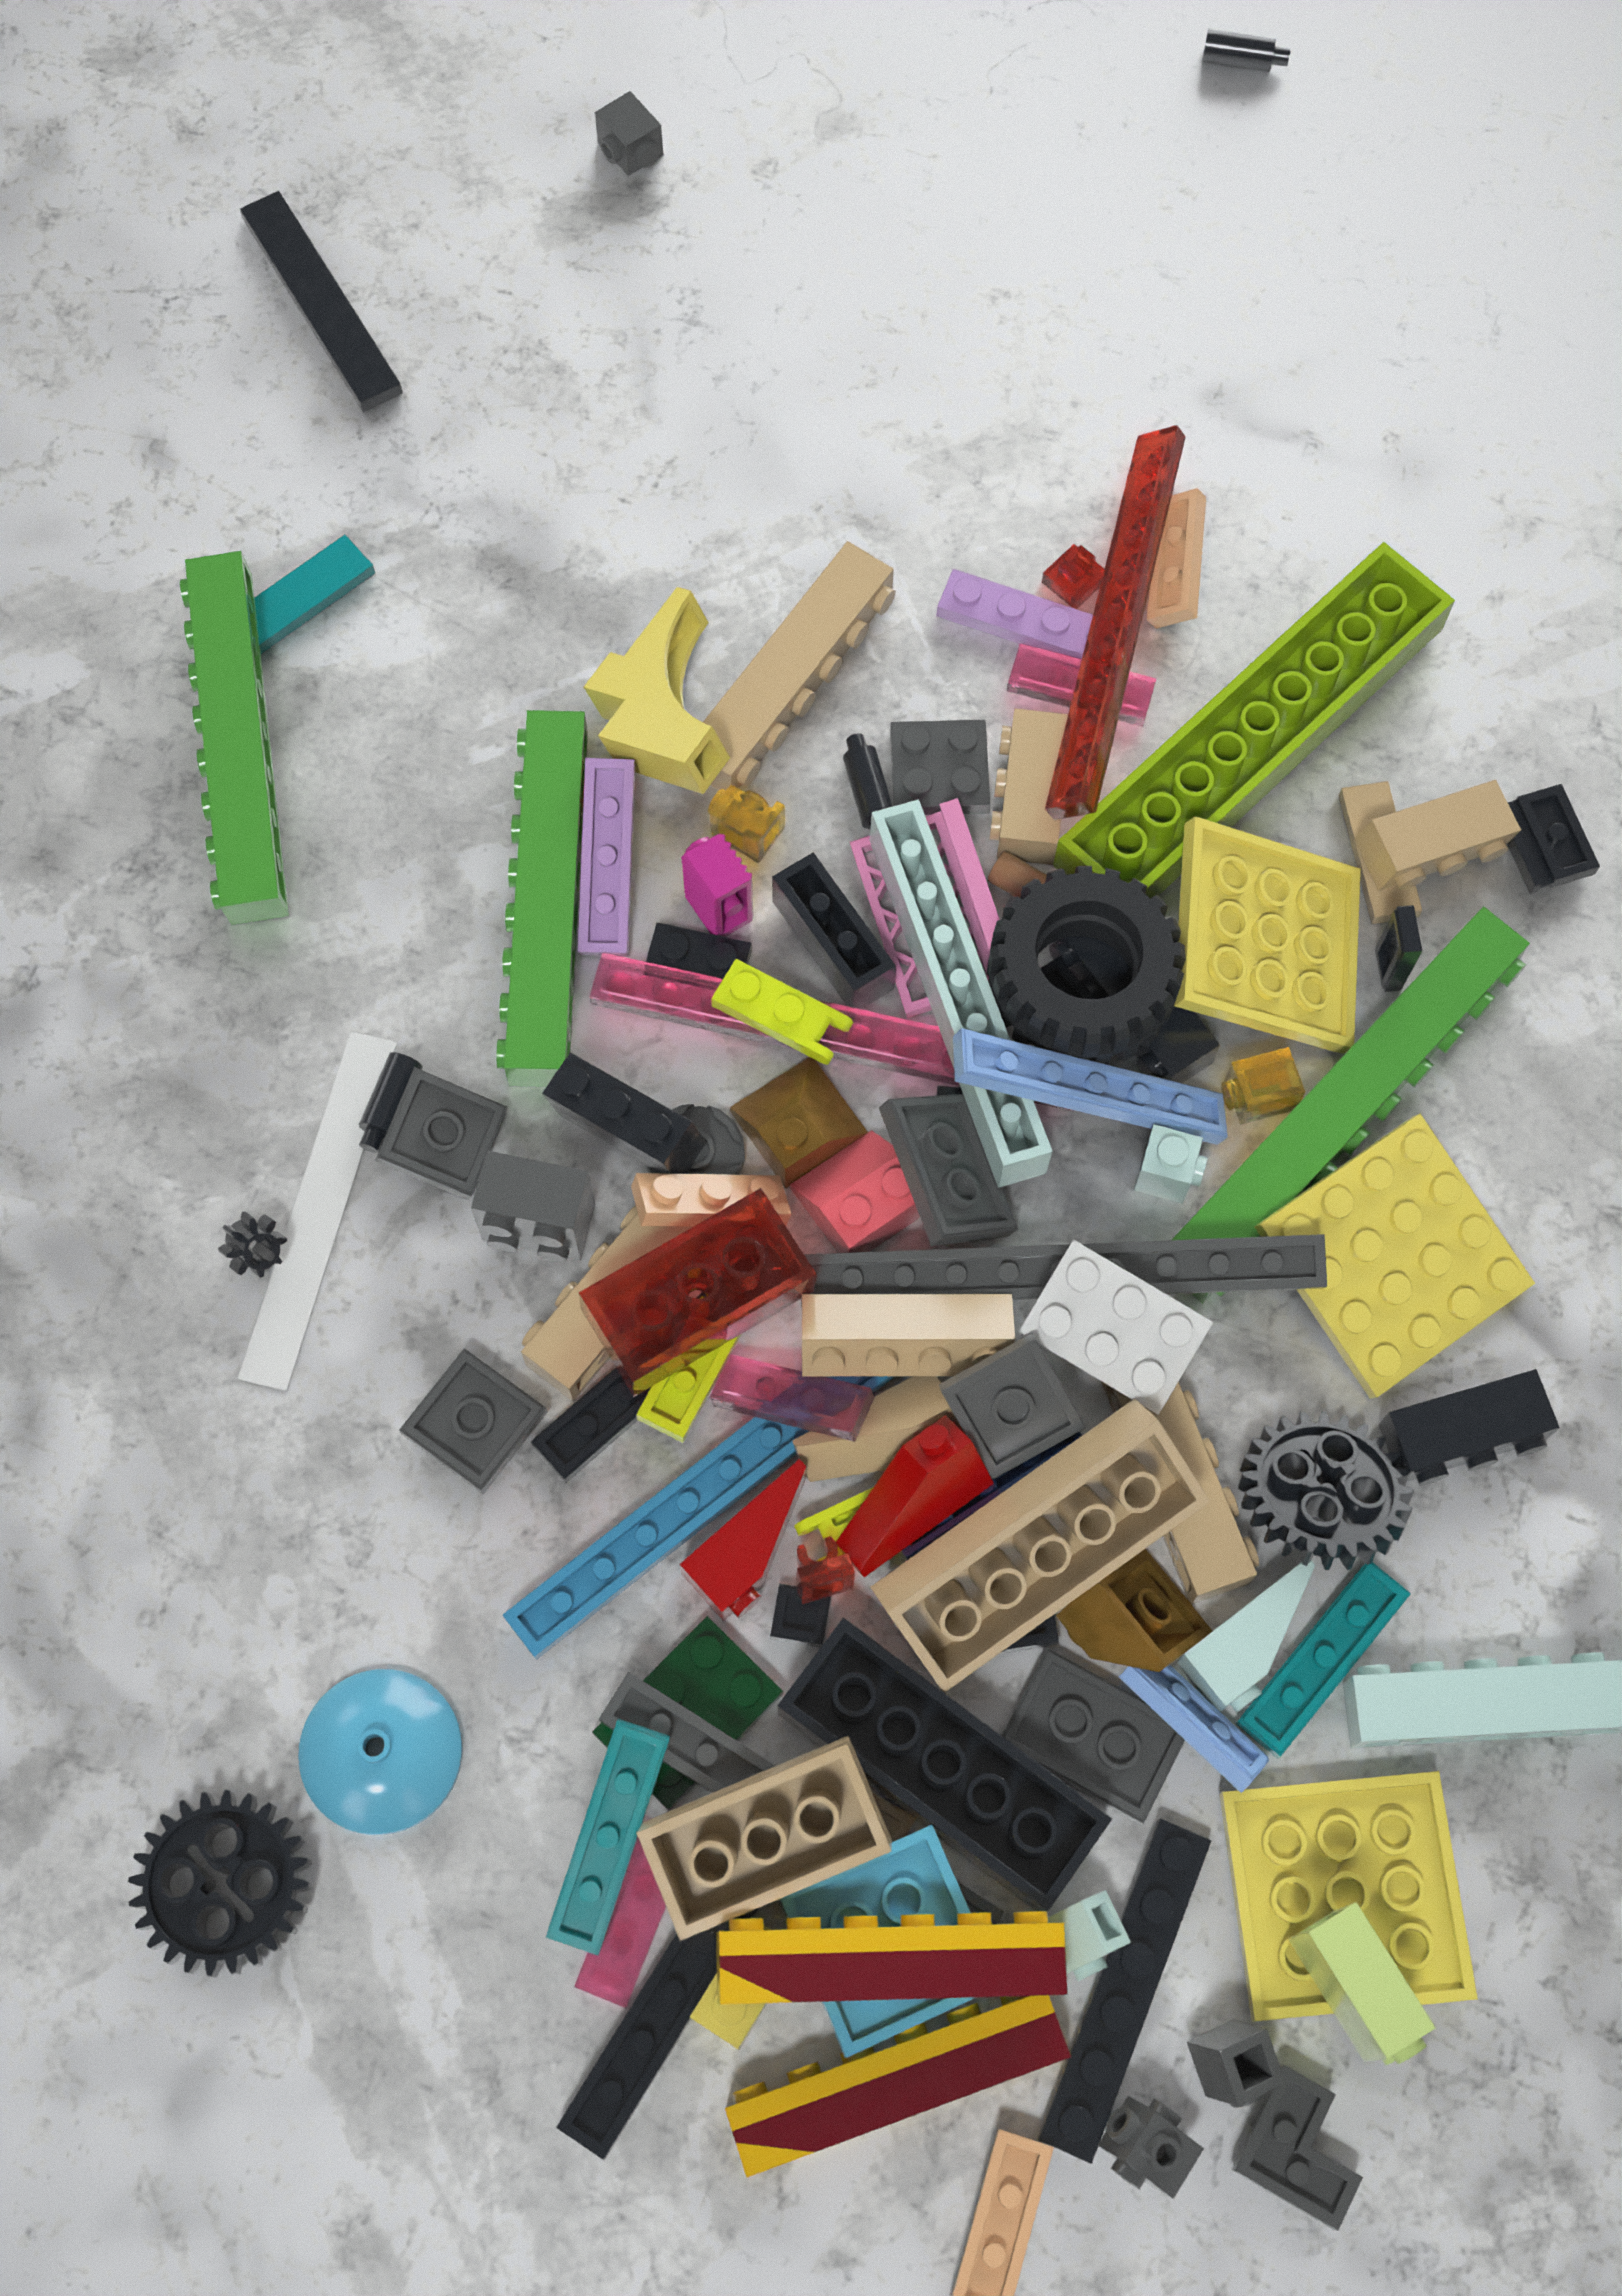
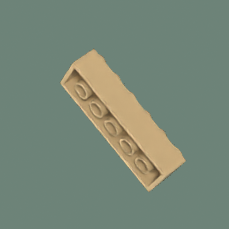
[870,1398,1211,1693]

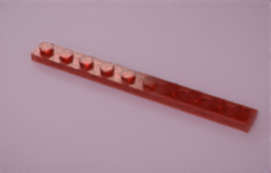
[1045,425,1186,820]

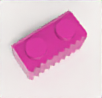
[681,834,754,937]

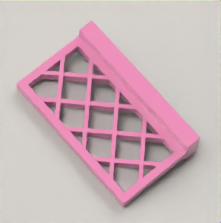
[850,798,1000,1019]

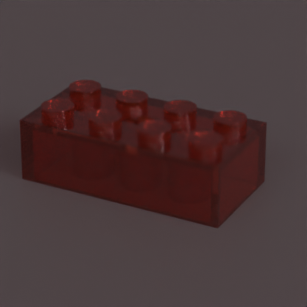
[579,1188,817,1397]

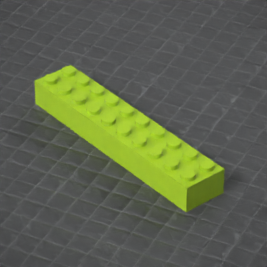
[1053,541,1455,899]

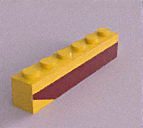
[716,1911,1068,2005]
[725,1995,1071,2178]

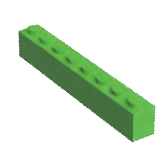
[180,551,289,925]
[496,710,588,1087]

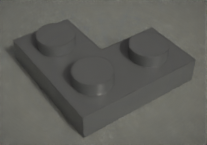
[1231,2065,1363,2231]

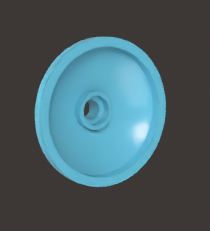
[298,1669,463,1835]

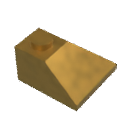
[729,1057,868,1189]
[1056,1549,1213,1672]

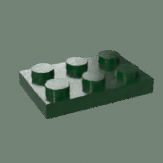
[592,1616,784,1811]

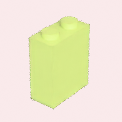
[1288,1902,1436,2065]

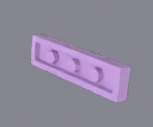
[936,569,1129,675]
[578,758,636,956]

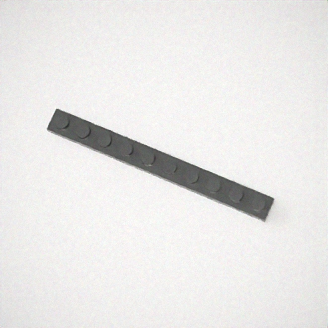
[800,1234,1327,1307]

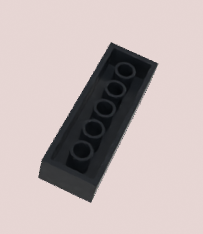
[777,1617,1112,1912]

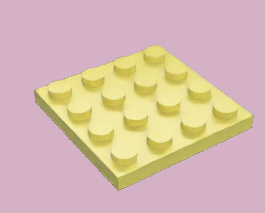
[1174,816,1361,1054]
[1254,1113,1535,1399]
[1219,1771,1478,2022]

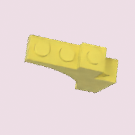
[584,587,730,794]

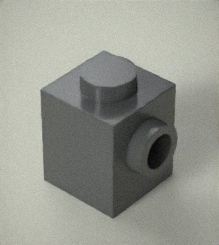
[595,91,663,176]
[1187,2019,1286,2107]

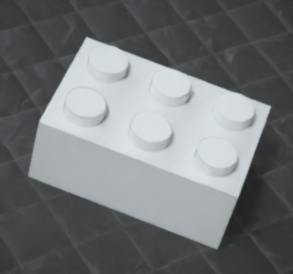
[1019,1239,1213,1415]

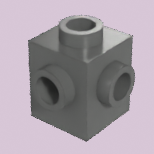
[1097,2096,1204,2199]

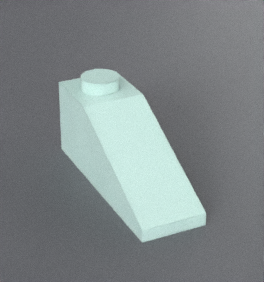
[1177,1560,1315,1713]

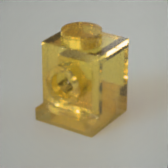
[708,784,785,863]

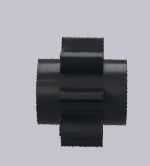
[218,1211,287,1278]

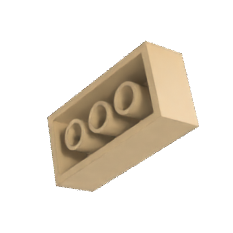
[637,1735,892,1941]

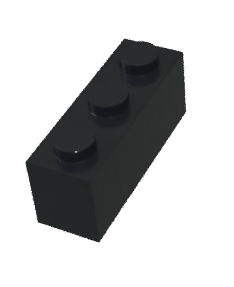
[772,852,896,1014]
[542,1052,706,1174]
[1378,1369,1560,1486]

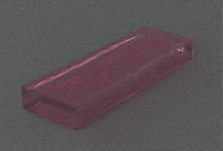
[1007,644,1156,727]
[709,1354,875,1442]
[574,1838,667,2009]

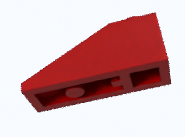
[835,1415,994,1578]
[679,1459,807,1622]

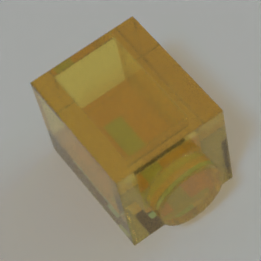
[1221,1047,1305,1125]

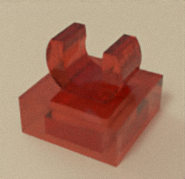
[1041,544,1108,609]
[796,1536,855,1604]

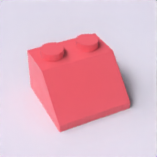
[790,1130,920,1253]

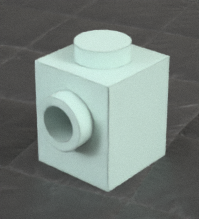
[1134,1124,1208,1204]
[1048,1890,1131,1981]

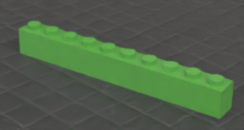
[1172,906,1530,1304]

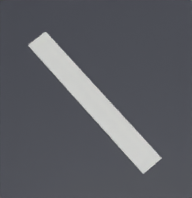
[237,1031,398,1391]

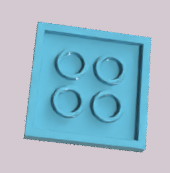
[779,1825,976,2058]

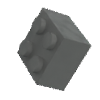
[471,1150,595,1263]

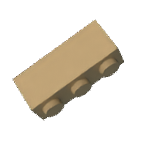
[989,708,1072,865]
[1354,779,1521,891]

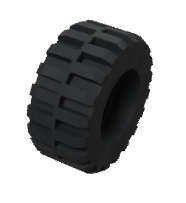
[987,866,1186,1065]

